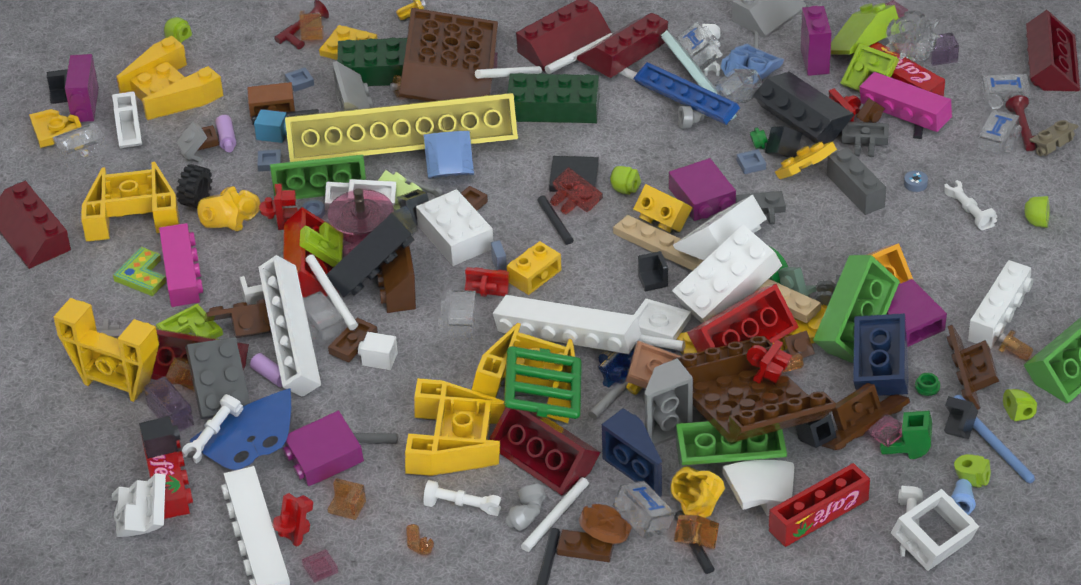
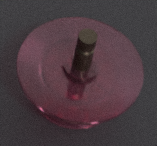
[327,188,394,244]

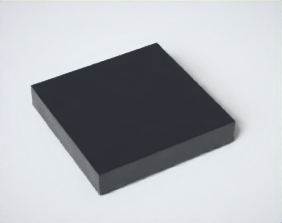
[549,156,599,193]

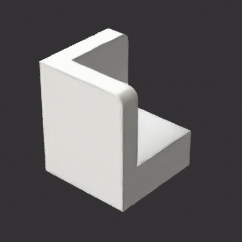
[239,276,265,305]

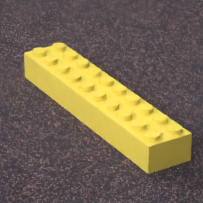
[285,93,518,162]

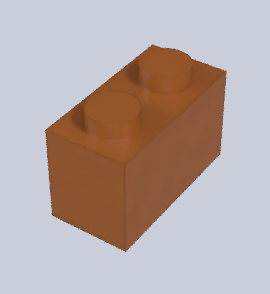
[247,82,295,120]

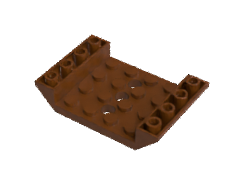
[399,8,498,102]
[673,336,836,443]

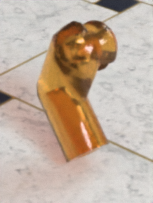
[406,524,434,555]

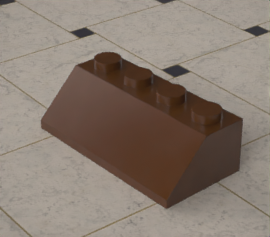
[377,246,416,313]

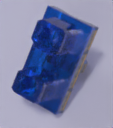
[598,348,634,388]

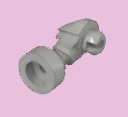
[678,106,707,129]
[506,484,546,531]

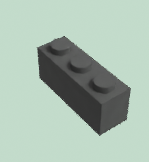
[827,148,886,215]

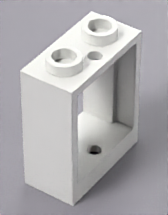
[891,489,979,571]

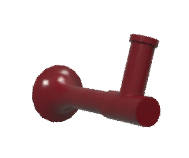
[274,0,329,50]
[1006,95,1036,151]

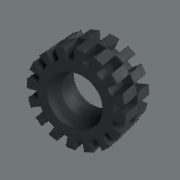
[176,164,213,208]

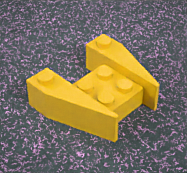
[116,36,224,120]
[81,161,180,242]
[54,298,159,402]
[472,323,575,423]
[405,378,505,476]

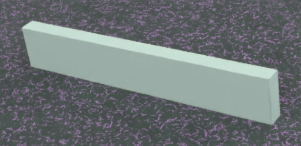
[661,30,737,120]

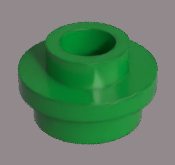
[749,127,768,149]
[915,373,940,396]

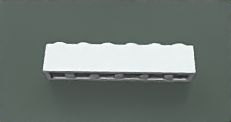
[258,255,321,396]
[493,295,641,354]
[221,466,290,585]

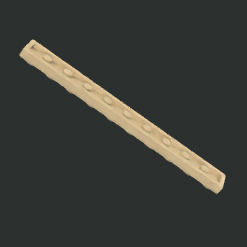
[613,215,821,323]

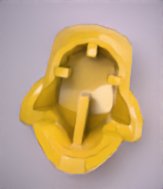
[197,186,261,231]
[670,466,725,520]

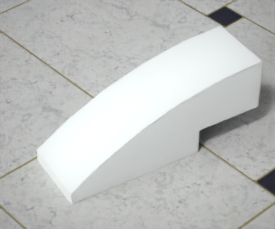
[112,91,142,148]
[325,179,396,210]

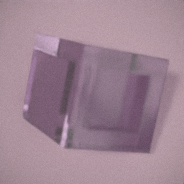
[927,32,959,66]

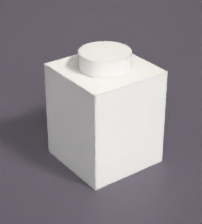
[358,332,398,370]

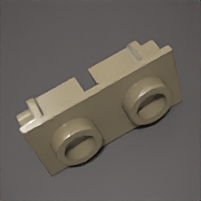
[1029,120,1079,156]

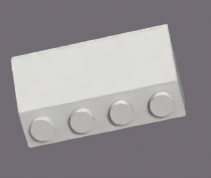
[673,195,767,260]

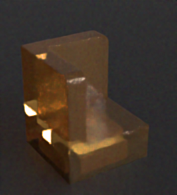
[299,10,324,40]
[164,357,195,392]
[328,478,366,520]
[674,515,719,549]

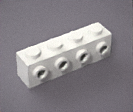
[968,260,1033,349]

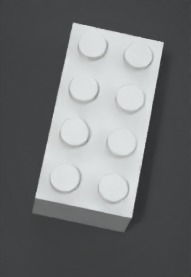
[672,224,782,323]

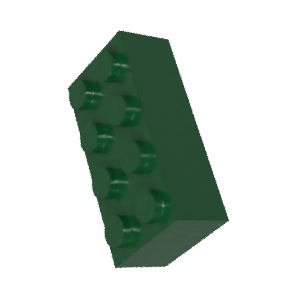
[337,37,407,87]
[507,73,600,123]

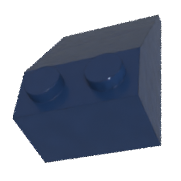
[853,313,909,396]
[601,408,662,499]

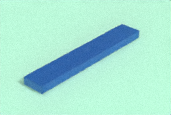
[633,62,740,125]

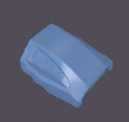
[721,44,784,87]
[424,131,474,179]

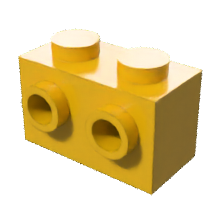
[633,184,693,233]
[507,241,561,295]

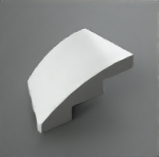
[723,460,795,516]
[112,473,165,537]

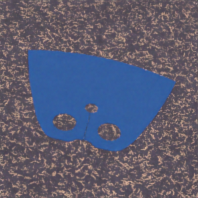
[190,388,291,470]

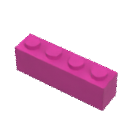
[859,72,952,132]
[159,223,203,307]

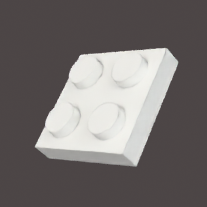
[634,299,691,340]

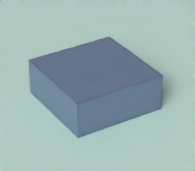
[285,68,314,92]
[258,149,282,172]
[736,149,766,174]
[491,240,507,270]

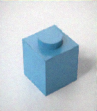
[254,110,287,143]

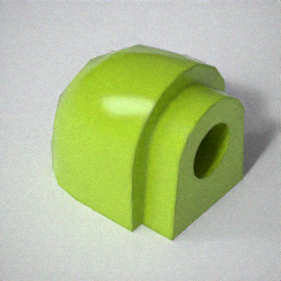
[164,17,192,43]
[610,166,641,195]
[1024,196,1050,228]
[1003,389,1037,421]
[954,454,991,488]

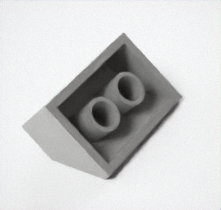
[732,0,807,38]
[332,61,373,111]
[645,358,693,446]

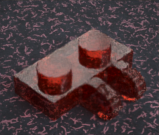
[550,167,603,215]

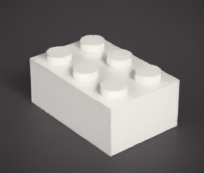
[416,189,493,266]

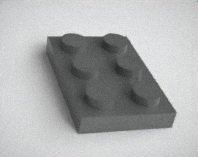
[185,337,250,419]

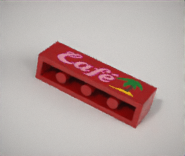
[869,42,945,96]
[140,431,193,519]
[769,463,870,547]

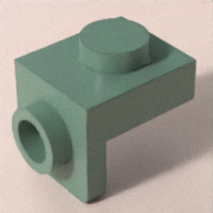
[778,267,817,297]

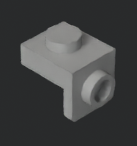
[177,122,207,162]

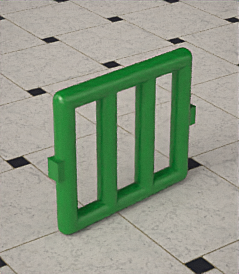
[504,346,582,419]

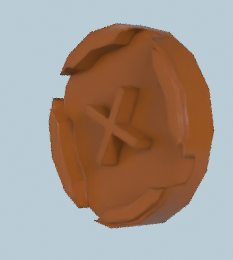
[579,504,632,544]

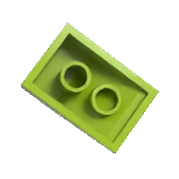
[830,3,902,55]

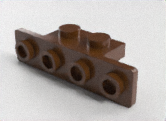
[204,299,271,338]
[947,325,999,410]
[821,383,910,450]

